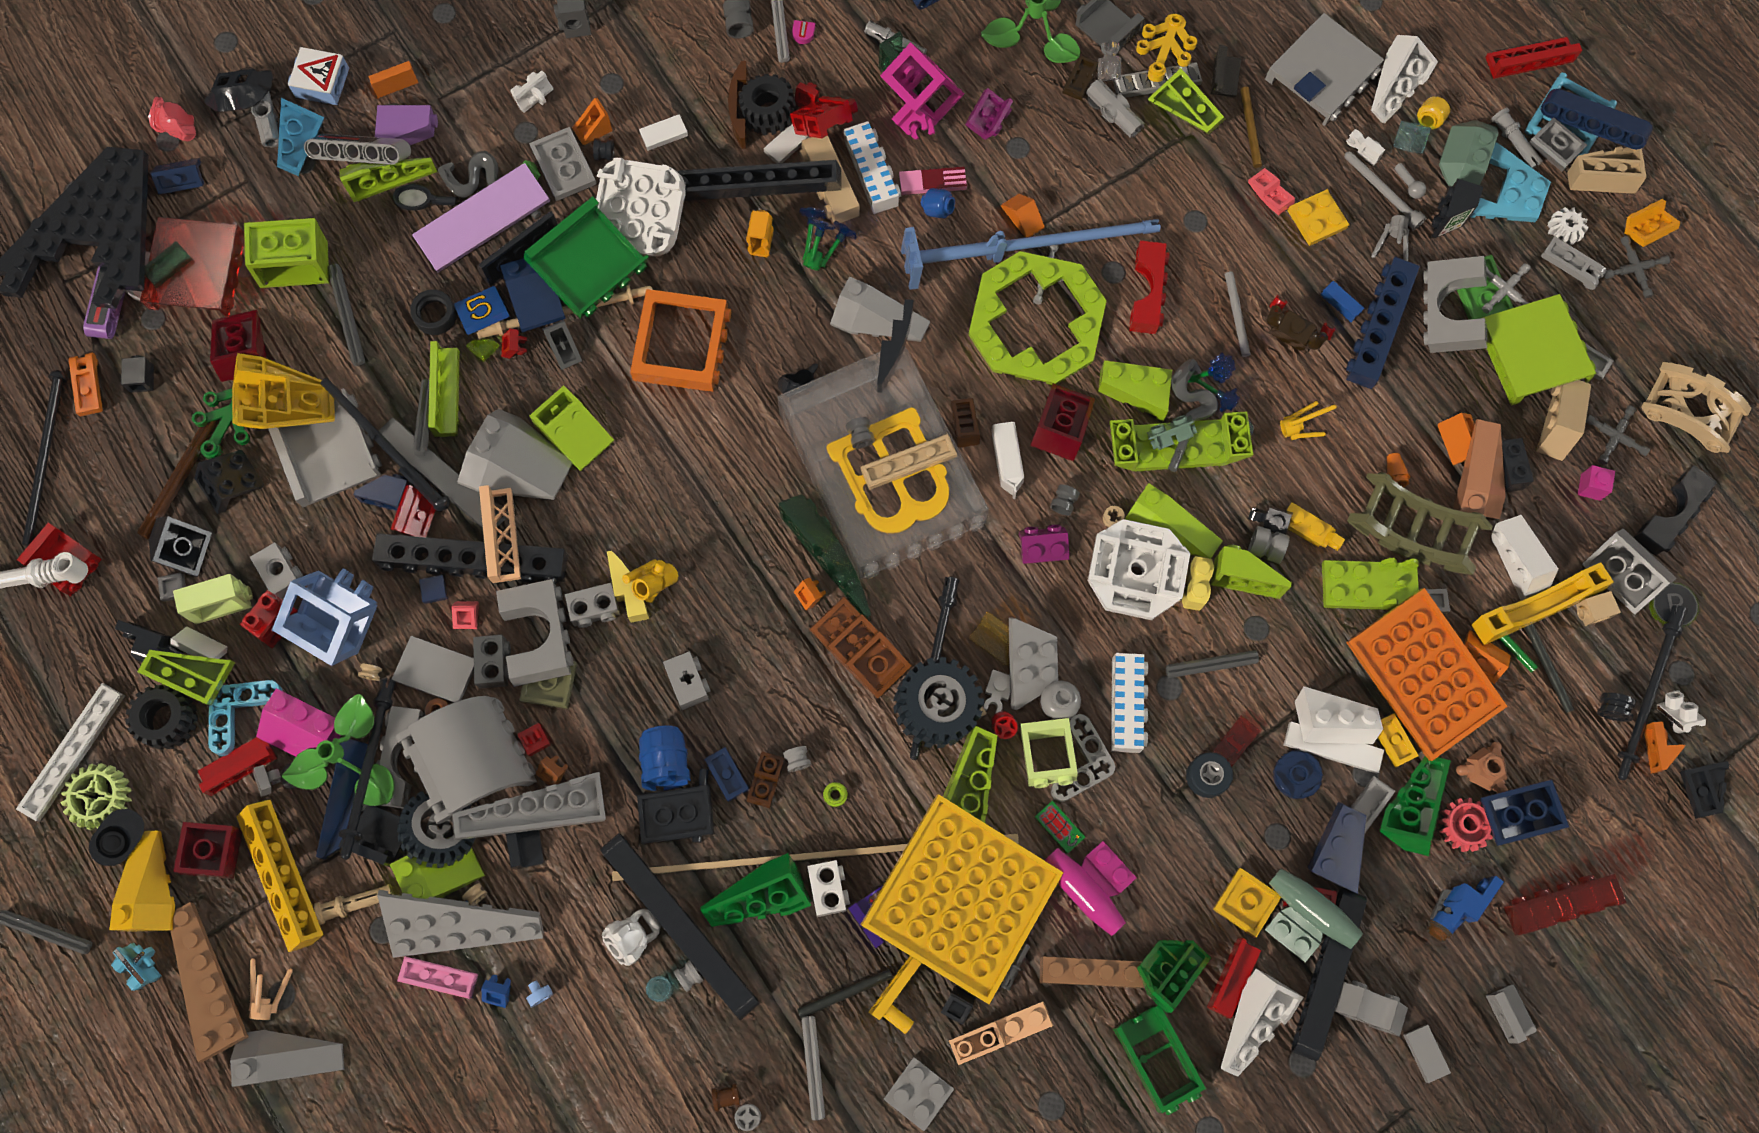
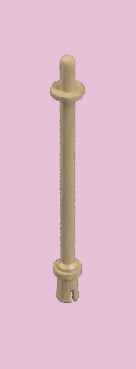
[477,285,653,339]

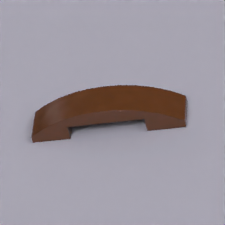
[728,61,748,149]

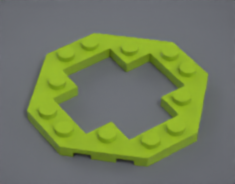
[968,251,1107,385]

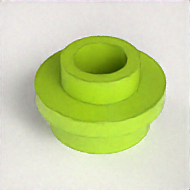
[823,782,847,807]

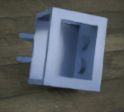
[272,568,378,666]

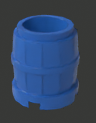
[639,726,691,791]

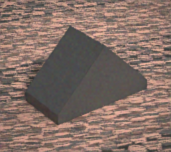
[543,320,582,370]

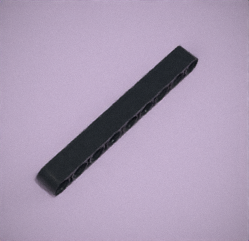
[600,833,760,1020]

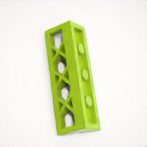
[428,341,460,437]

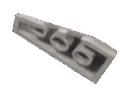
[230,1030,345,1087]

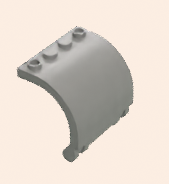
[395,696,537,824]

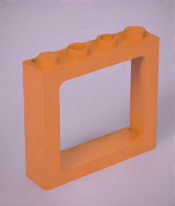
[630,289,731,392]

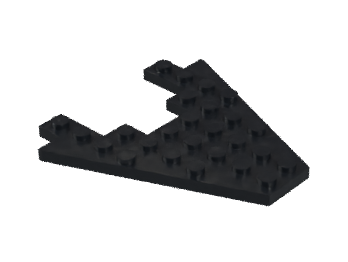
[0,147,149,309]

